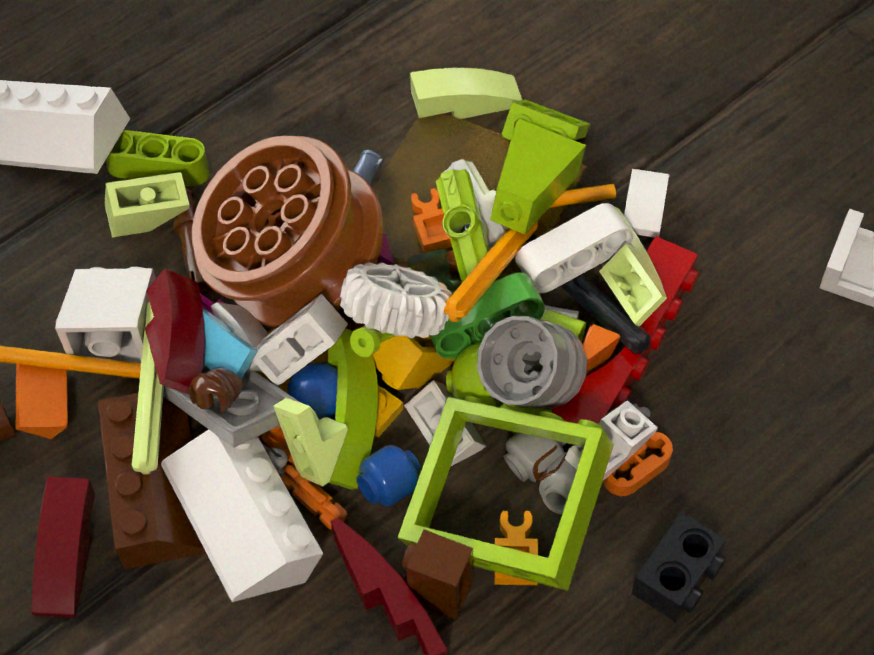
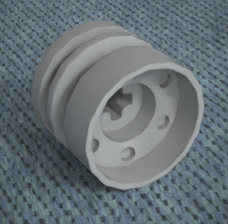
[477,316,587,409]

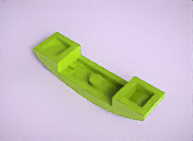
[328,328,378,490]

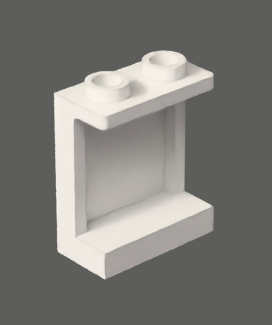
[819,209,874,307]

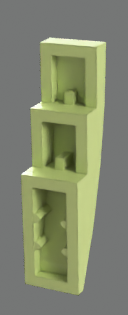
[599,206,667,326]

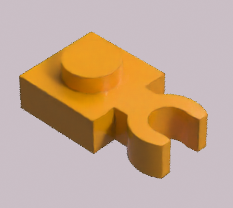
[495,511,538,585]

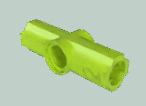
[436,169,490,283]

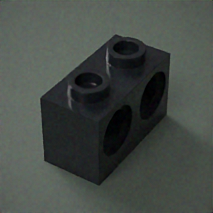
[631,512,726,622]

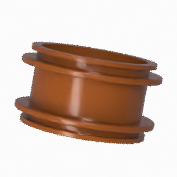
[192,136,383,327]

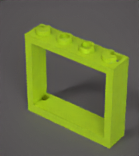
[398,396,614,591]

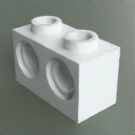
[253,294,348,387]

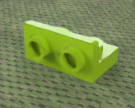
[502,99,590,141]

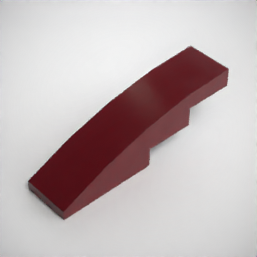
[330,518,448,655]

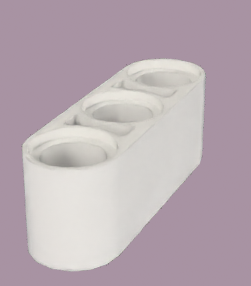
[515,203,634,293]

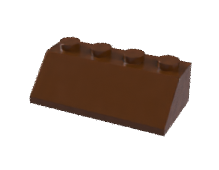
[98,393,206,570]

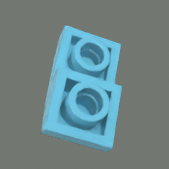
[203,309,258,380]

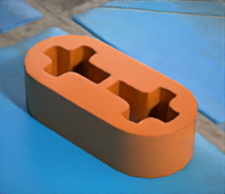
[603,432,673,496]

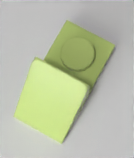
[273,398,348,486]

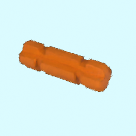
[280,464,348,530]

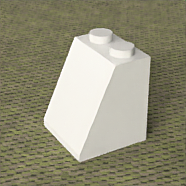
[55,266,156,363]

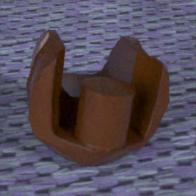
[189,367,243,414]

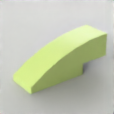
[410,68,522,120]

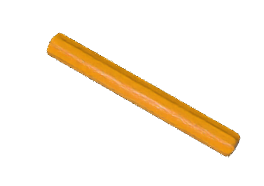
[443,222,538,322]

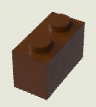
[402,529,473,620]

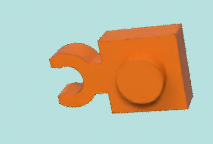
[411,188,452,254]

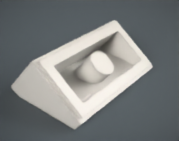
[404,380,487,466]

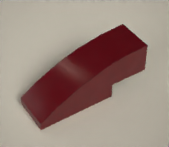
[145,269,205,394]
[31,477,96,618]

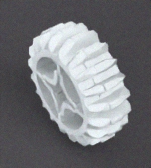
[340,262,452,338]

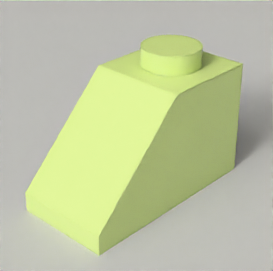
[104,172,189,237]

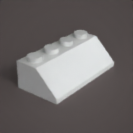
[0,80,130,174]
[161,430,323,602]

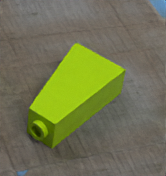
[490,118,586,235]

